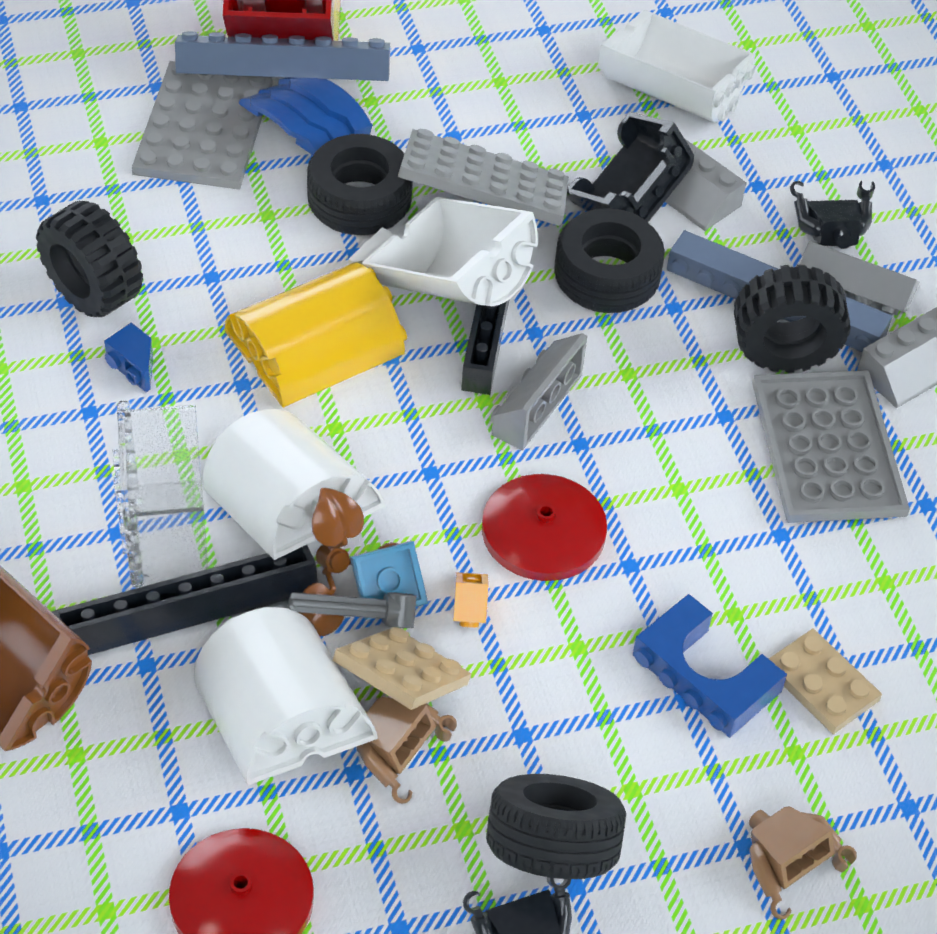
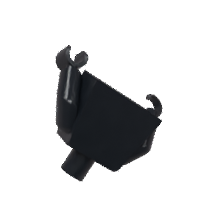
[790,181,875,249]
[463,877,572,934]

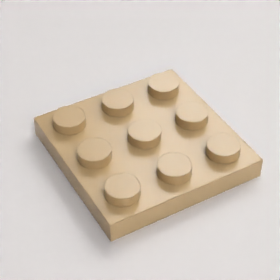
[332,627,471,710]

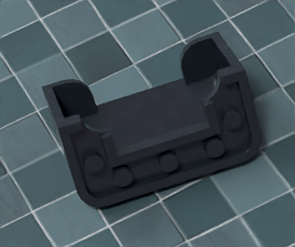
[567,112,694,222]

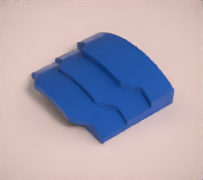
[239,77,373,155]

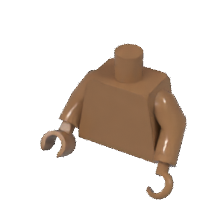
[357,696,457,804]
[749,806,857,920]

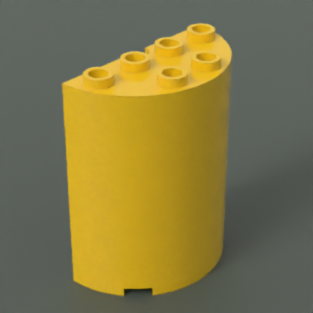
[225,263,407,408]

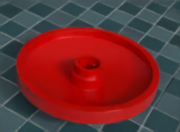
[482,474,607,581]
[169,828,314,934]

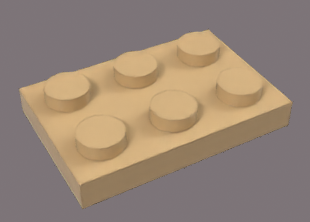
[769,628,882,735]

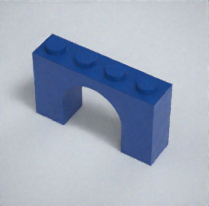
[632,594,787,738]

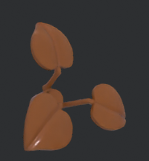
[300,488,399,636]

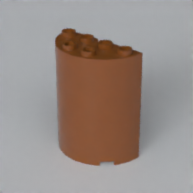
[0,565,92,751]

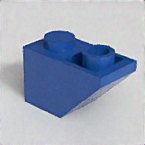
[104,322,153,392]

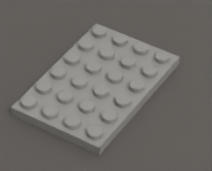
[132,61,273,190]
[398,129,569,226]
[752,370,910,523]

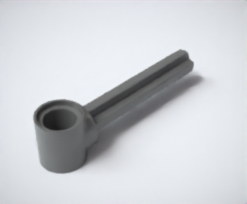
[288,592,417,628]

